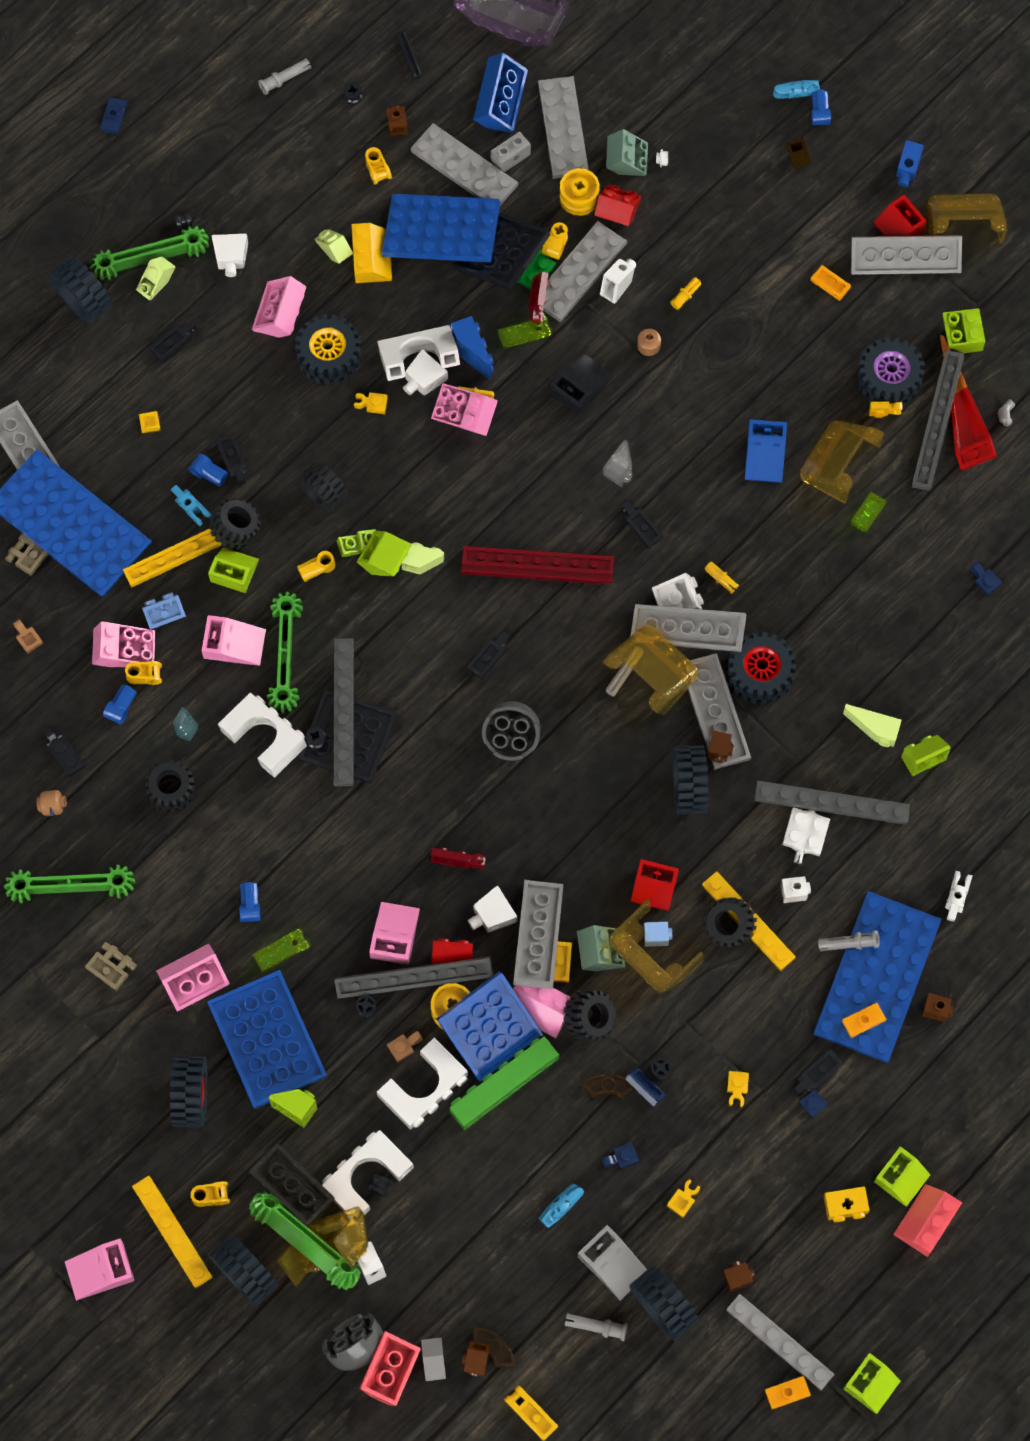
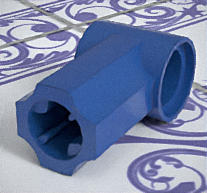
[811,89,831,125]
[188,453,228,487]
[103,684,137,725]
[240,882,261,922]

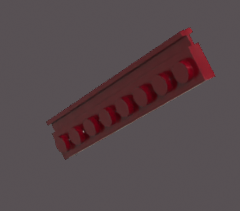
[461,546,614,585]

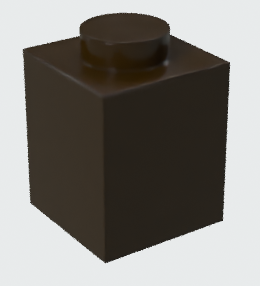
[786,137,812,170]

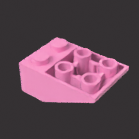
[431,383,498,436]
[202,615,266,666]
[92,621,155,667]
[369,902,420,965]
[65,1239,135,1301]

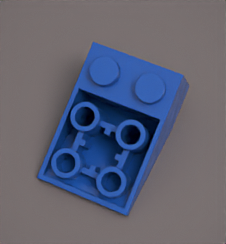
[451,316,494,380]
[745,420,787,483]

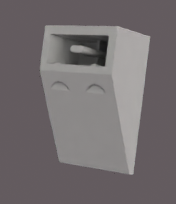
[578,1225,647,1301]

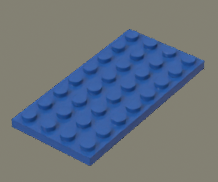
[0,449,152,598]
[813,891,941,1063]

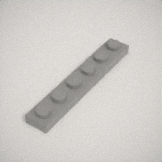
[726,1294,834,1391]

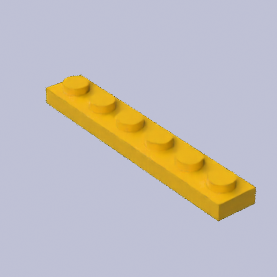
[123,529,222,588]
[702,871,796,971]
[132,1176,213,1289]

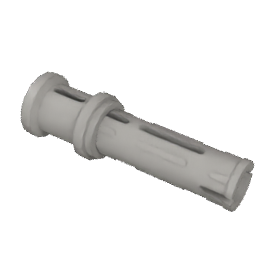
[258,58,311,95]
[818,930,880,951]
[565,1313,628,1341]

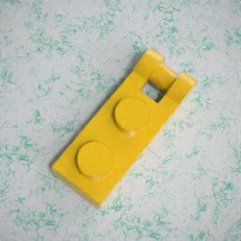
[504,1385,558,1441]

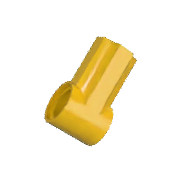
[297,551,335,582]

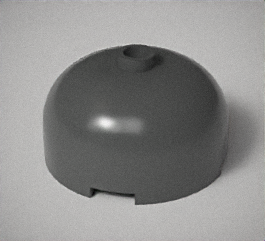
[482,701,541,761]
[322,1313,383,1371]

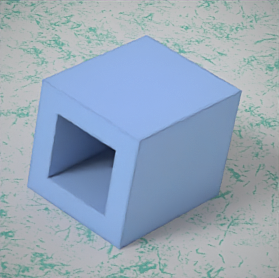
[644,922,672,947]

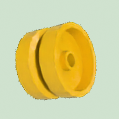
[560,168,600,216]
[431,983,470,1029]

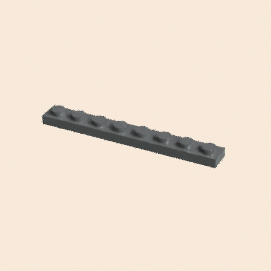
[912,350,964,491]
[334,638,354,786]
[754,781,910,825]
[334,956,493,999]

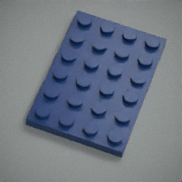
[382,194,500,262]
[207,970,327,1109]

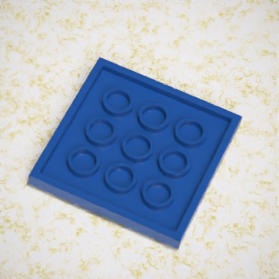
[436,971,543,1082]

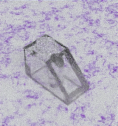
[603,440,633,487]

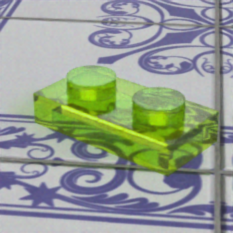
[850,492,887,533]

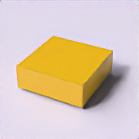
[139,411,161,433]

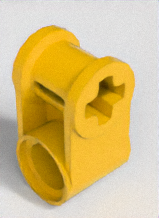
[365,147,392,185]
[541,222,568,260]
[125,661,162,685]
[191,1182,230,1207]

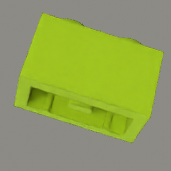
[942,308,985,353]
[357,531,412,576]
[208,547,259,593]
[874,1146,930,1207]
[844,1353,901,1414]

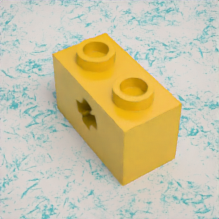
[824,1187,869,1222]

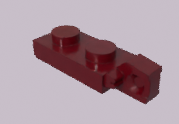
[528,271,549,324]
[431,847,485,869]

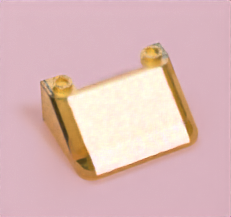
[928,194,1007,243]
[800,420,885,503]
[603,625,699,715]

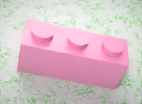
[252,276,306,337]
[156,944,230,1011]
[513,985,571,1039]

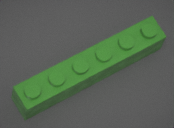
[450,1036,559,1130]

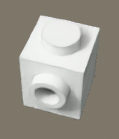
[781,876,811,903]

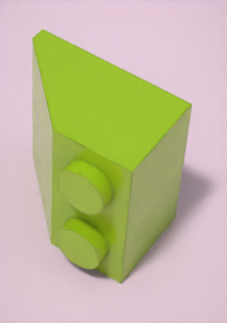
[901,735,951,776]
[269,1089,318,1128]

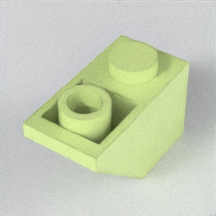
[315,229,353,263]
[136,256,175,300]
[401,542,444,574]

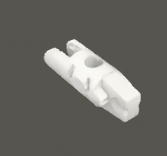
[945,871,972,922]

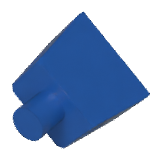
[896,140,924,187]

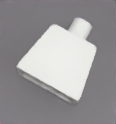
[212,234,248,277]
[600,259,636,304]
[403,349,448,395]
[468,886,517,933]
[352,1241,387,1285]

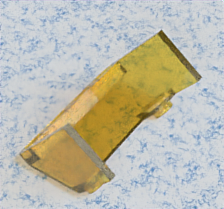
[610,899,704,993]
[277,1206,368,1286]

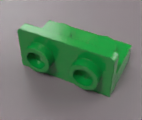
[518,249,556,290]

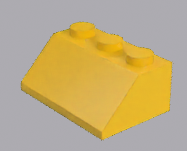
[352,223,392,283]

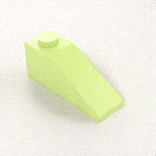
[843,704,901,747]

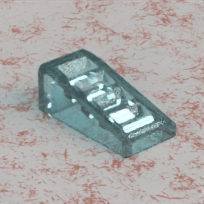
[173,707,198,741]

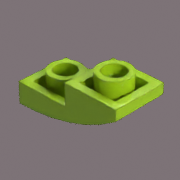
[336,529,376,557]

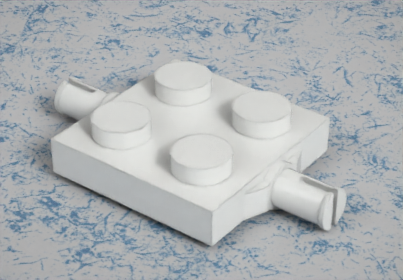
[782,807,830,864]

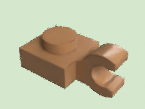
[13,619,43,654]
[387,1031,423,1063]

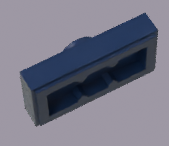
[100,97,127,135]
[625,1068,666,1106]

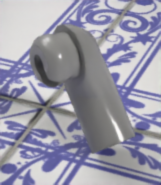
[998,399,1015,426]

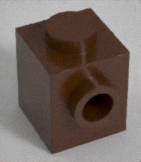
[387,106,408,136]
[708,731,734,763]
[922,993,954,1022]
[722,1261,755,1293]
[461,1341,490,1376]

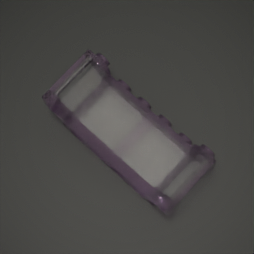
[454,0,570,47]

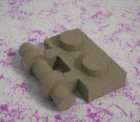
[5,534,48,576]
[85,942,137,991]

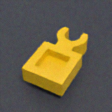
[354,392,388,414]
[869,402,902,418]
[727,1071,749,1107]
[667,1180,700,1218]

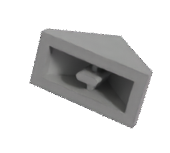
[421,1338,446,1381]

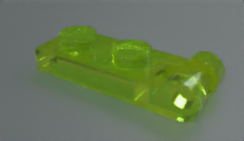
[498,316,552,349]
[253,929,310,972]

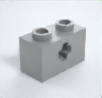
[491,131,531,172]

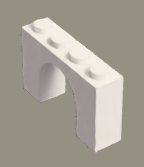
[377,325,460,381]
[218,693,307,778]
[377,1037,468,1130]
[322,1130,414,1223]

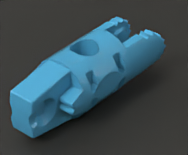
[773,80,820,99]
[171,485,211,526]
[539,1184,584,1228]

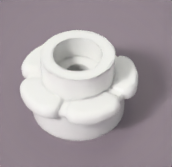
[656,149,668,167]

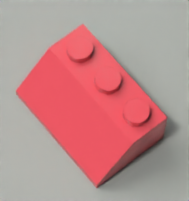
[893,1184,962,1257]
[359,1331,421,1406]

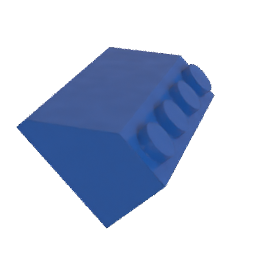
[473,52,528,133]

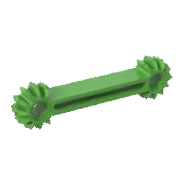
[90,226,209,281]
[267,591,303,714]
[4,864,135,903]
[249,1191,361,1290]

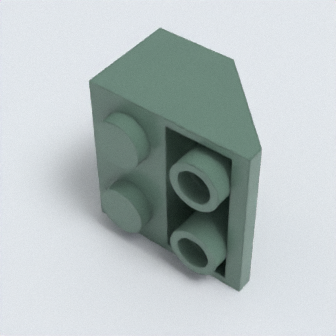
[606,129,648,176]
[577,925,626,971]

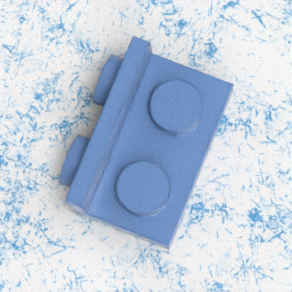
[142,592,186,630]

